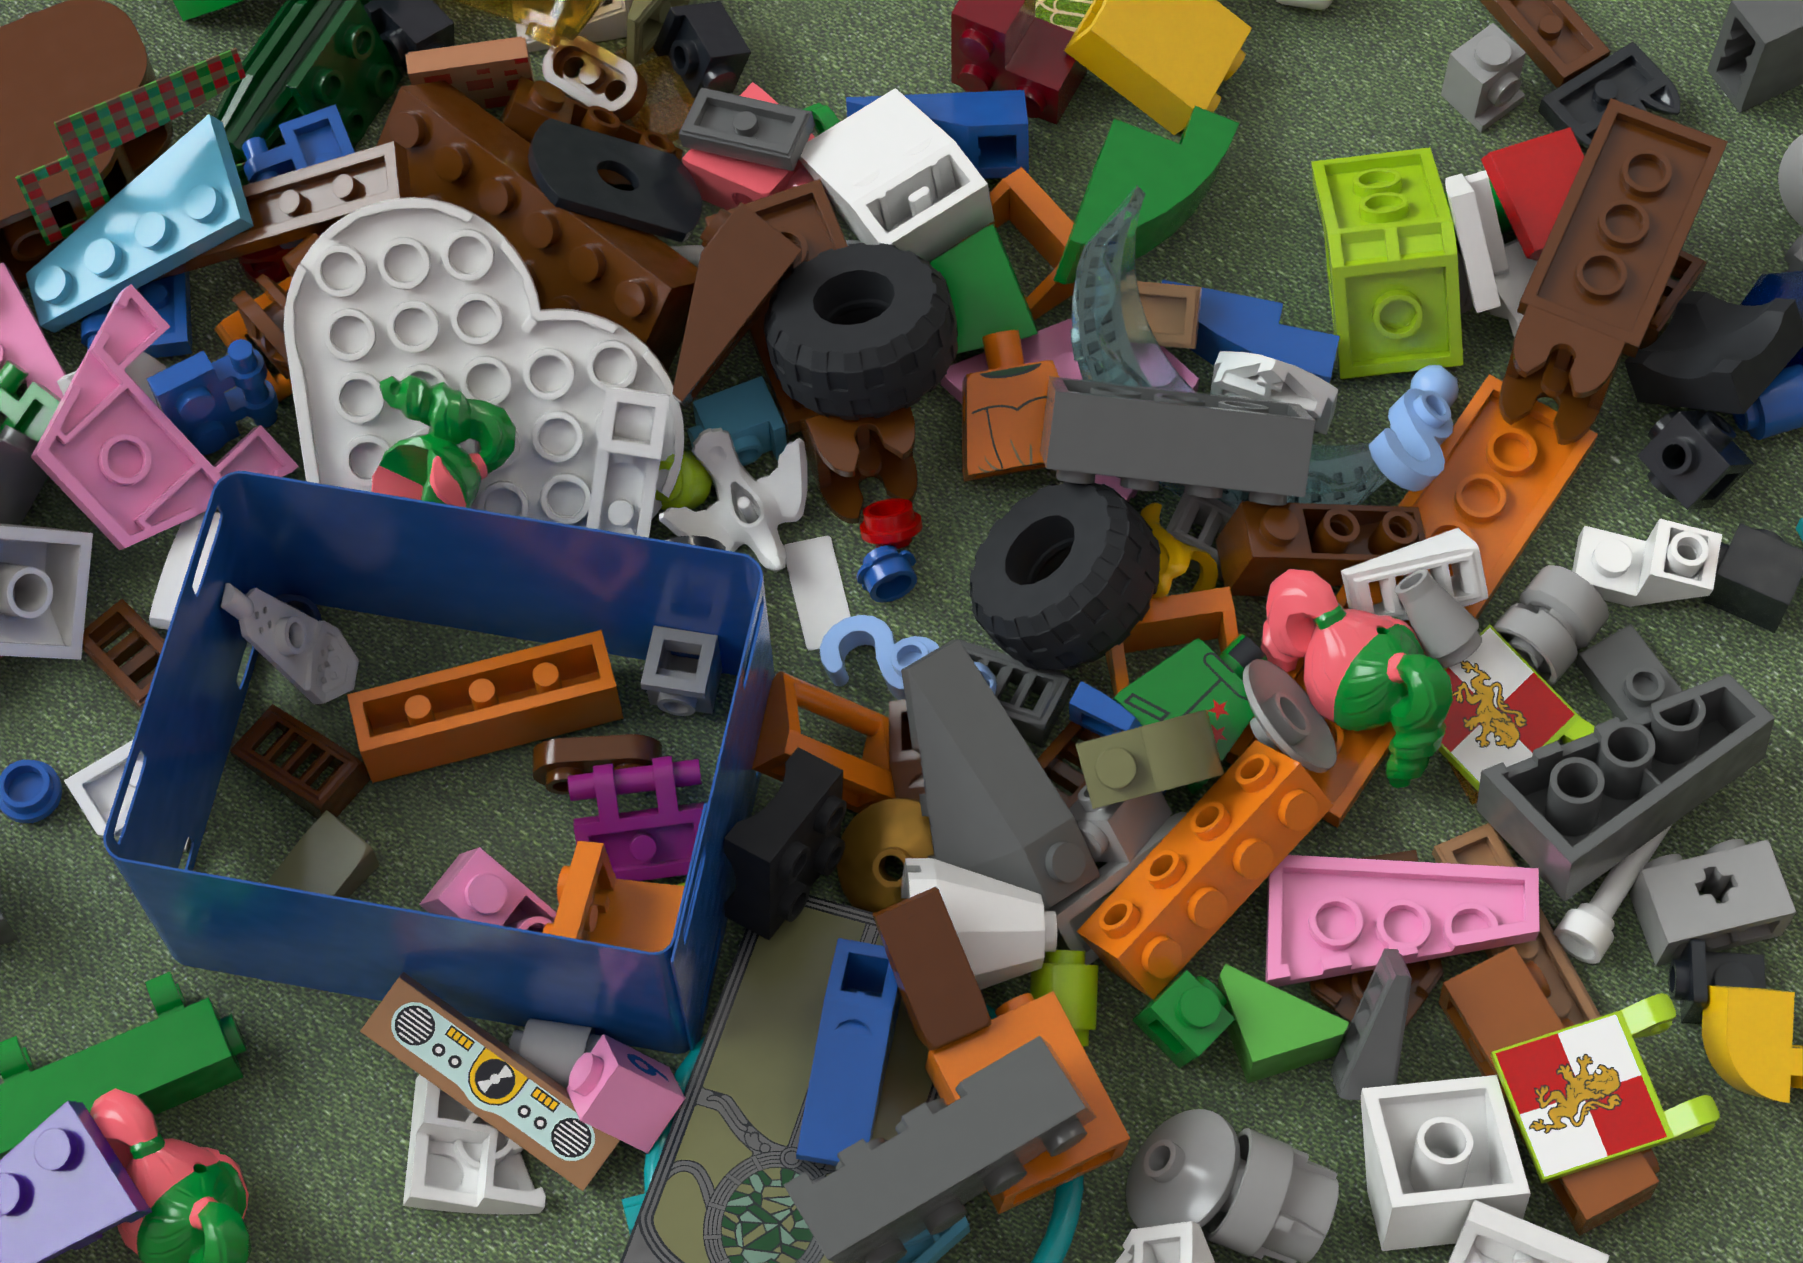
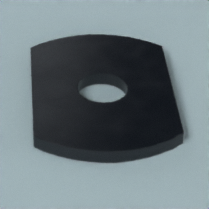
[528,118,702,243]

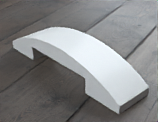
[586,386,670,538]

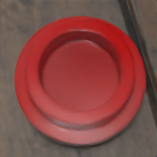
[860,498,923,549]

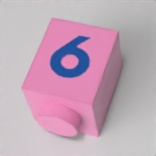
[566,1034,686,1154]

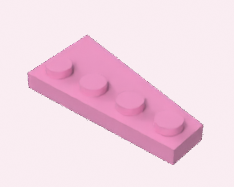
[1266,855,1540,987]

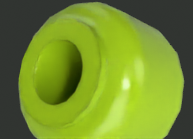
[655,449,712,510]

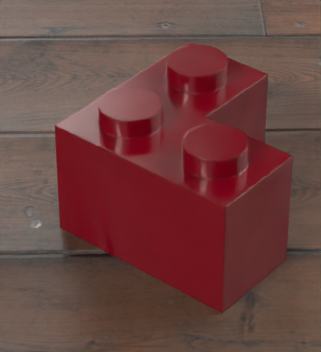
[951,0,1087,125]

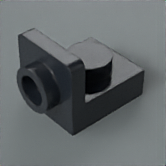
[1668,939,1766,1024]

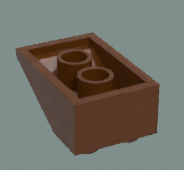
[672,202,802,410]

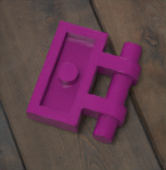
[568,756,704,881]

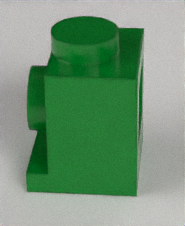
[1132,970,1235,1068]

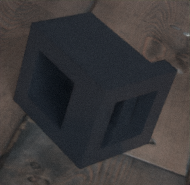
[364,0,455,72]
[653,1,751,98]

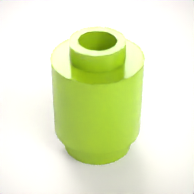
[1030,950,1099,1046]

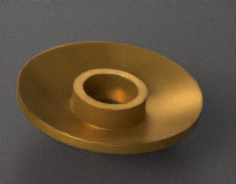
[837,798,934,913]

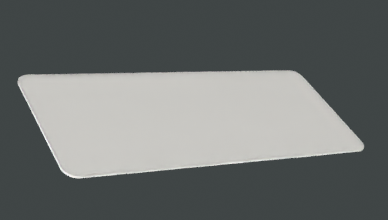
[784,536,851,651]

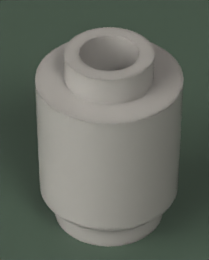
[509,1018,601,1088]

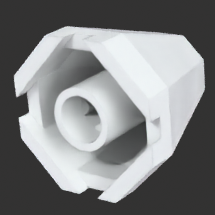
[901,858,1057,990]

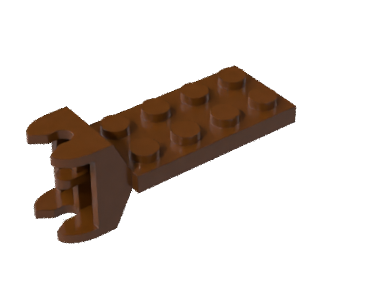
[1499,98,1728,445]
[705,179,918,524]

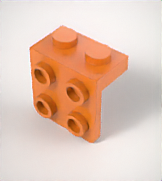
[542,841,684,952]

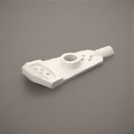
[221,583,359,705]

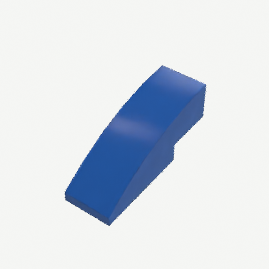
[1162,280,1340,384]

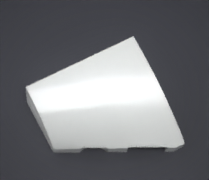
[403,1074,546,1215]

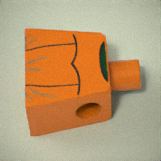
[962,330,1059,482]

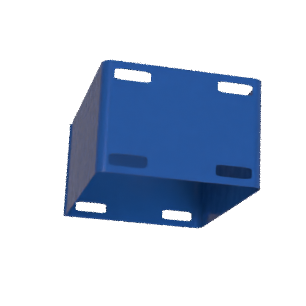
[103,471,775,1054]

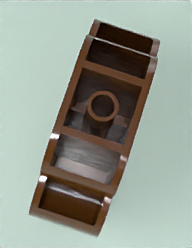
[0,0,173,290]

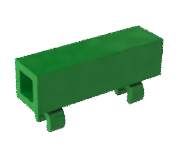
[0,972,247,1160]

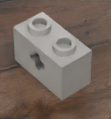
[1629,839,1796,966]

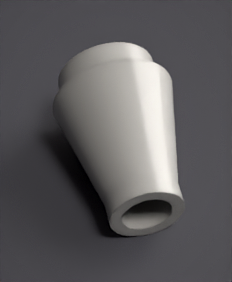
[1395,569,1482,668]

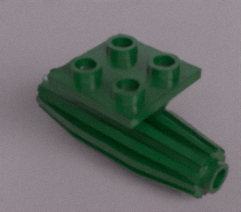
[213,0,403,165]

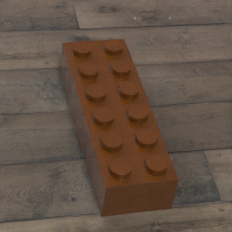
[376,81,698,372]

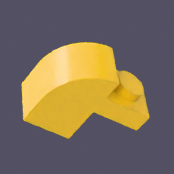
[1702,985,1803,1103]

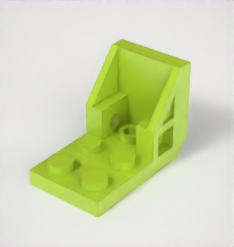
[1311,147,1463,379]

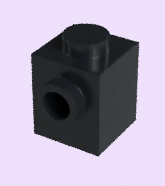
[1704,523,1803,633]

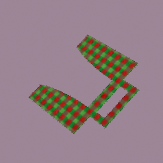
[15,47,249,246]

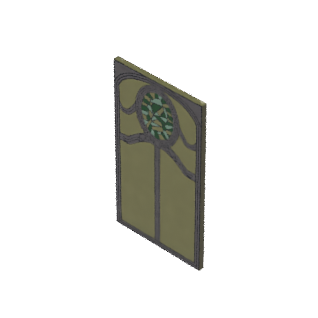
[620,895,940,1263]

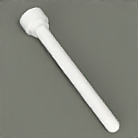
[1553,824,1673,964]

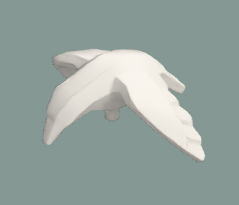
[659,428,808,572]

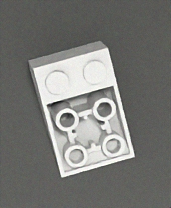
[799,88,994,262]

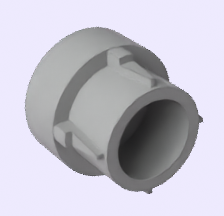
[1203,1128,1339,1263]

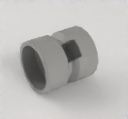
[1493,565,1609,686]

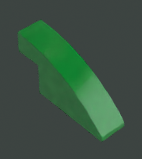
[1053,106,1239,285]

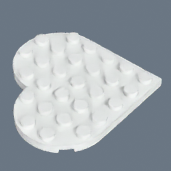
[284,197,684,527]

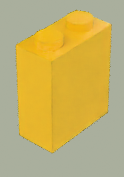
[1064,0,1252,135]

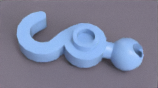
[1369,365,1459,491]
[820,615,997,700]

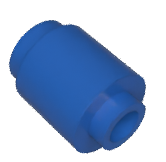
[1732,364,1803,440]

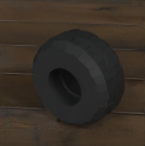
[764,243,958,420]
[970,481,1161,671]

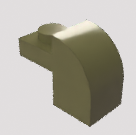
[1075,710,1224,809]

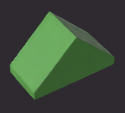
[1217,964,1349,1083]

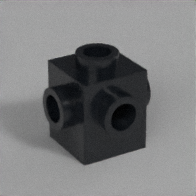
[1637,410,1754,510]

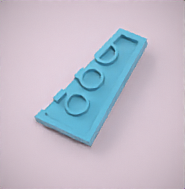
[26,114,254,333]

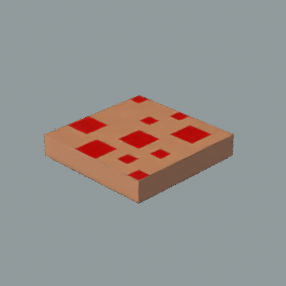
[405,36,535,109]

